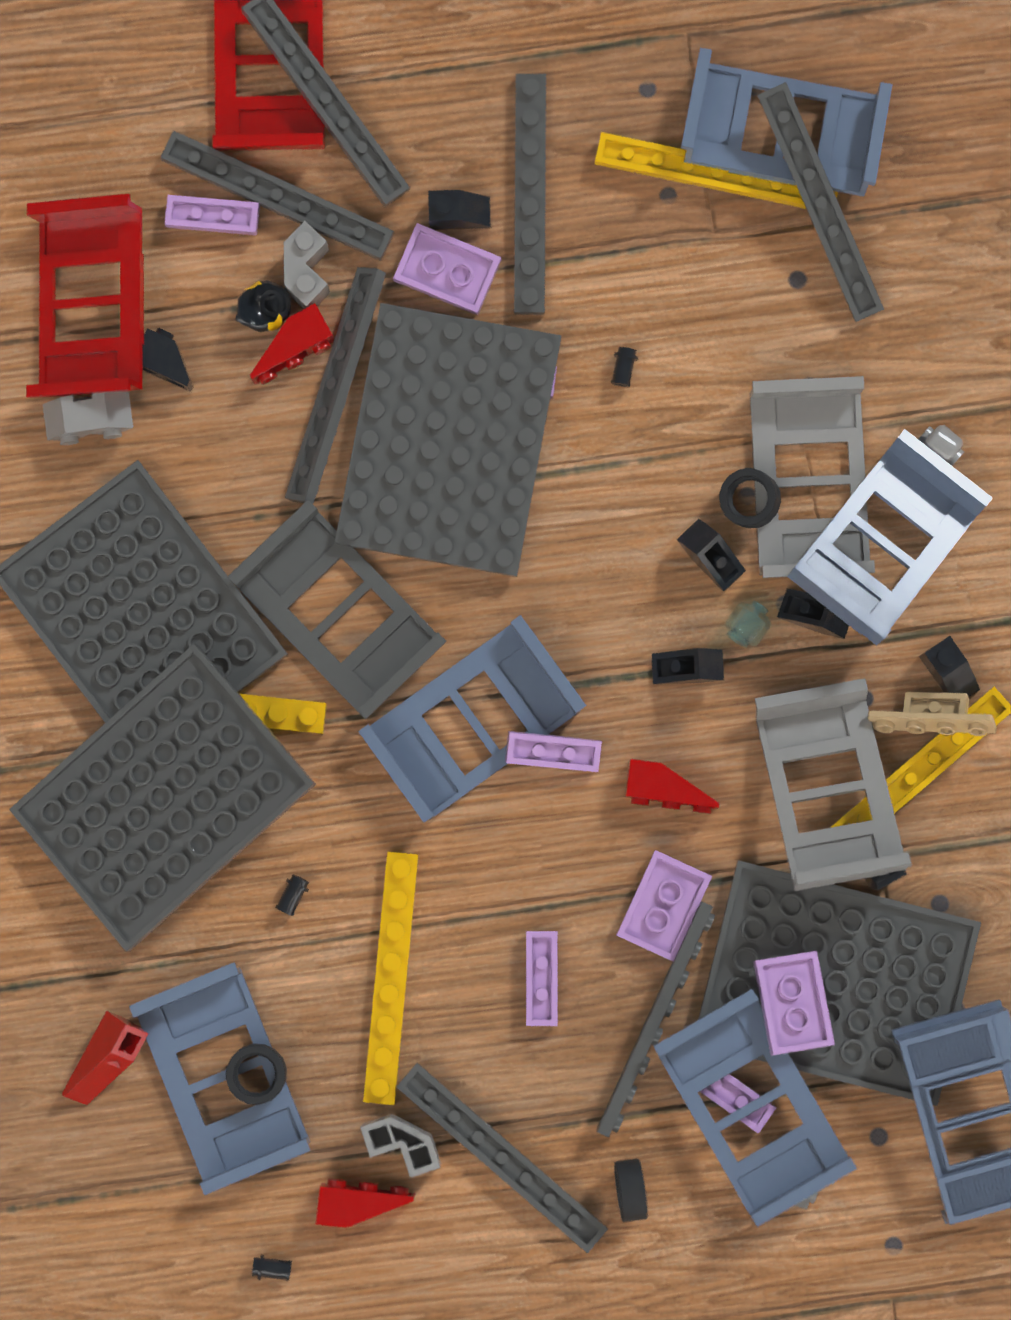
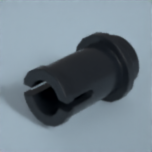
[611,347,638,387]
[275,874,309,916]
[252,1255,292,1281]

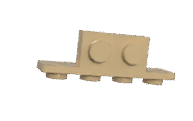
[867,692,997,736]

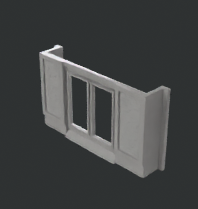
[750,376,875,578]
[755,678,911,891]

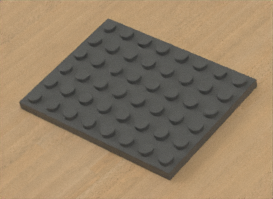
[335,303,562,577]
[0,460,288,723]
[9,644,316,952]
[698,860,981,1106]

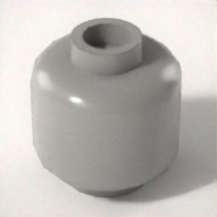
[918,425,964,466]

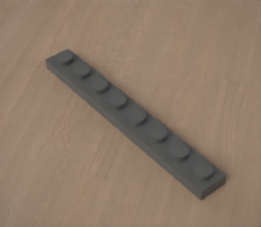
[241,0,410,207]
[514,74,546,315]
[757,82,884,322]
[160,130,394,261]
[285,267,386,504]
[596,901,715,1137]
[397,1062,608,1253]

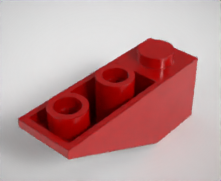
[250,303,334,385]
[625,759,720,814]
[61,1010,149,1105]
[315,1178,415,1228]

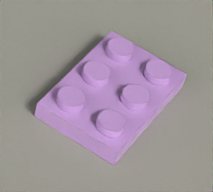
[393,223,501,315]
[616,850,712,962]
[753,951,835,1056]

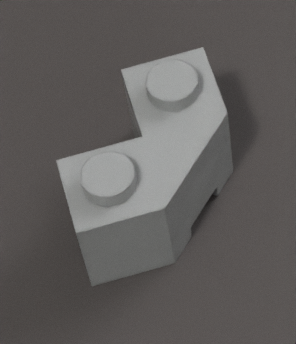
[283,221,330,309]
[42,391,133,445]
[360,1114,441,1178]

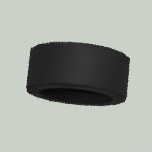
[719,468,781,529]
[226,1044,287,1105]
[614,1158,648,1222]

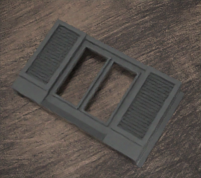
[228,499,447,719]

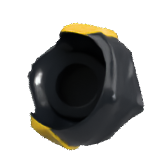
[235,280,291,332]

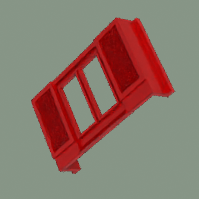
[212,0,325,151]
[26,194,144,398]

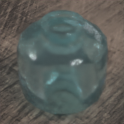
[725,601,771,648]

